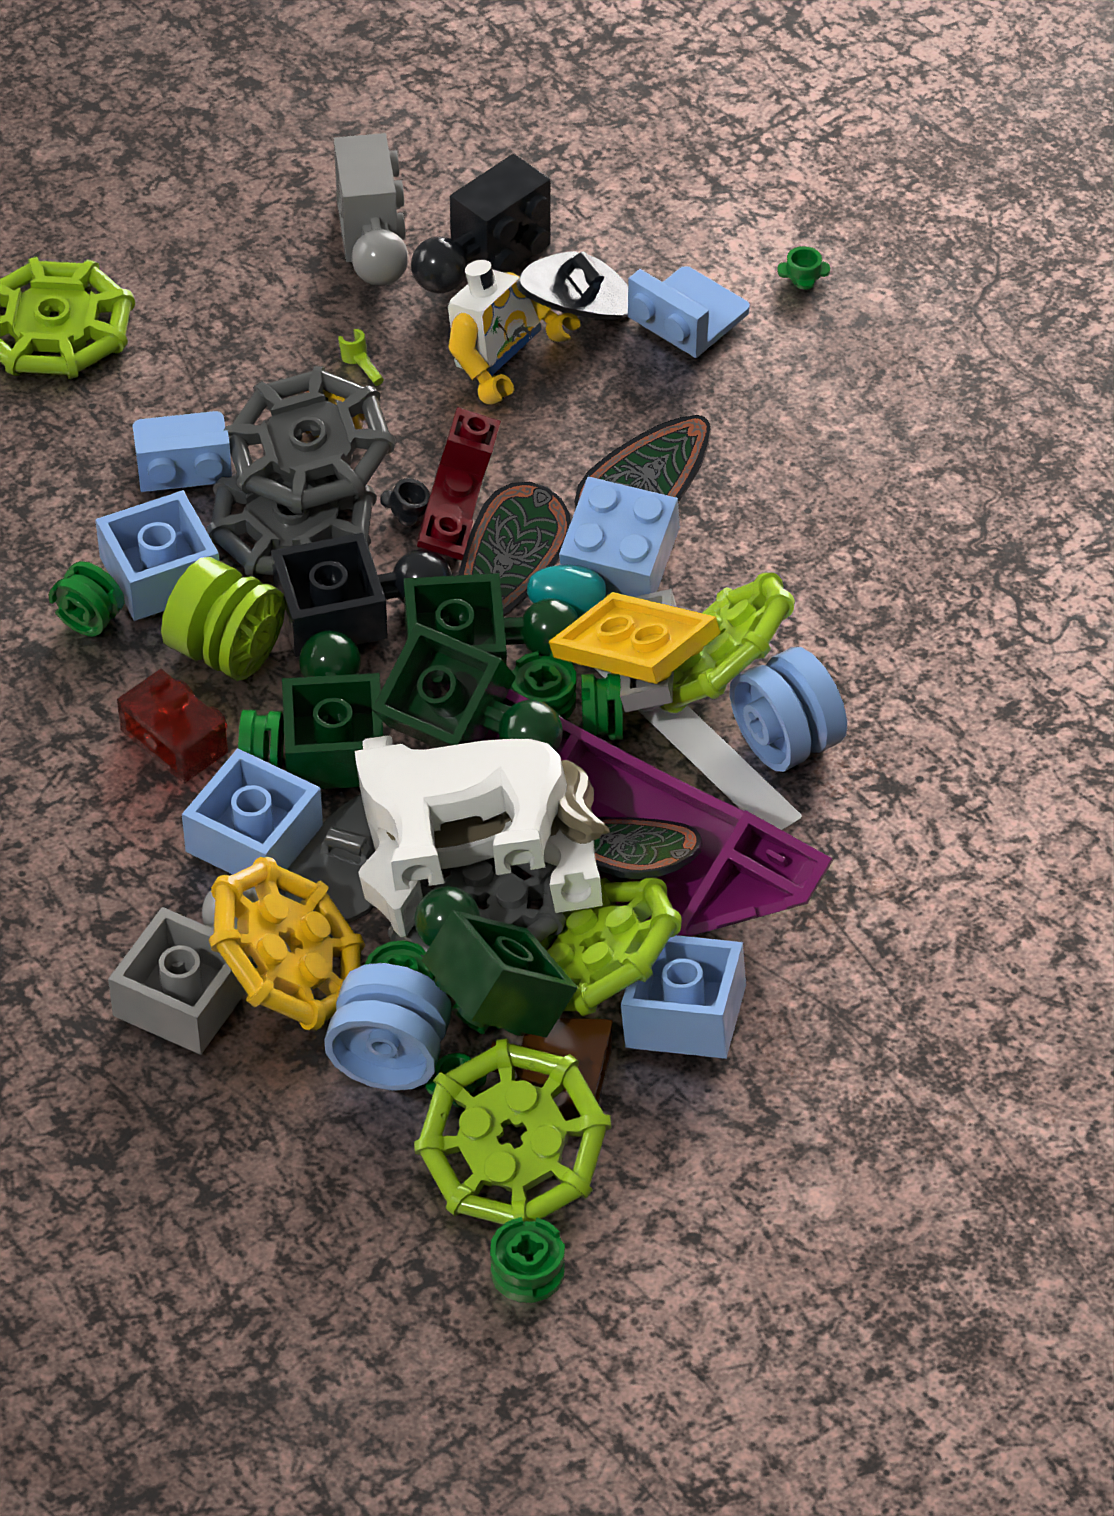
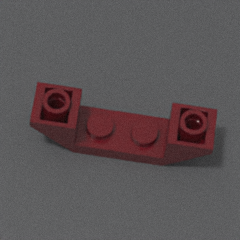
[417,407,501,560]

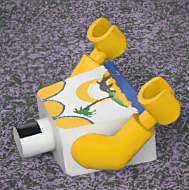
[448,260,581,405]

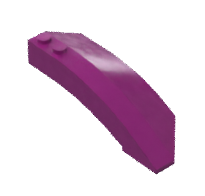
[484,689,833,937]

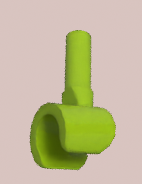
[338,329,384,386]

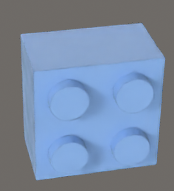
[559,477,680,597]
[95,490,219,621]
[182,748,323,874]
[621,935,746,1059]

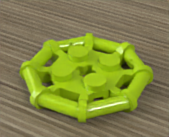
[0,257,135,379]
[660,572,795,713]
[540,877,682,1016]
[414,1039,612,1225]

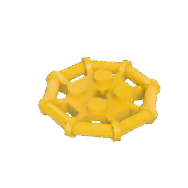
[209,857,365,1030]

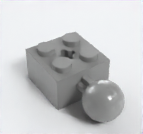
[334,133,409,286]
[108,887,259,1055]

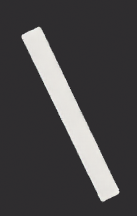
[595,668,802,830]

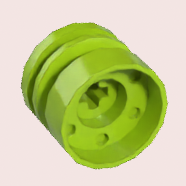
[161,557,285,681]

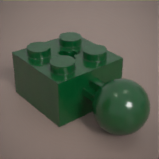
[404,573,579,664]
[372,622,563,751]
[282,631,384,789]
[415,886,578,1038]

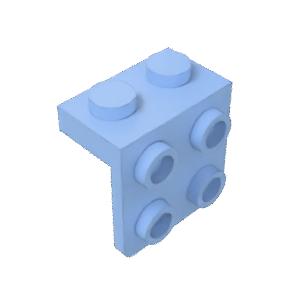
[628,266,750,358]
[133,411,232,492]

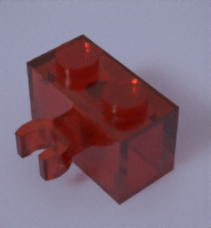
[117,668,228,784]

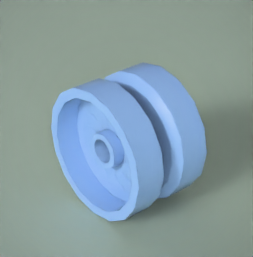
[730,647,847,771]
[324,963,451,1091]

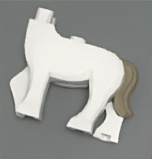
[355,736,610,937]

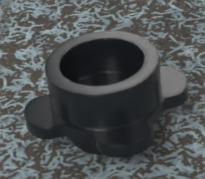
[380,478,430,526]

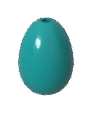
[527,565,606,618]

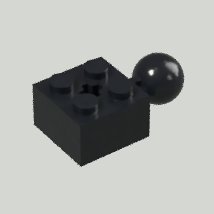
[411,153,551,293]
[271,532,452,657]

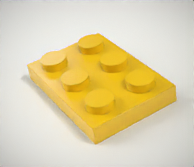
[549,592,721,684]

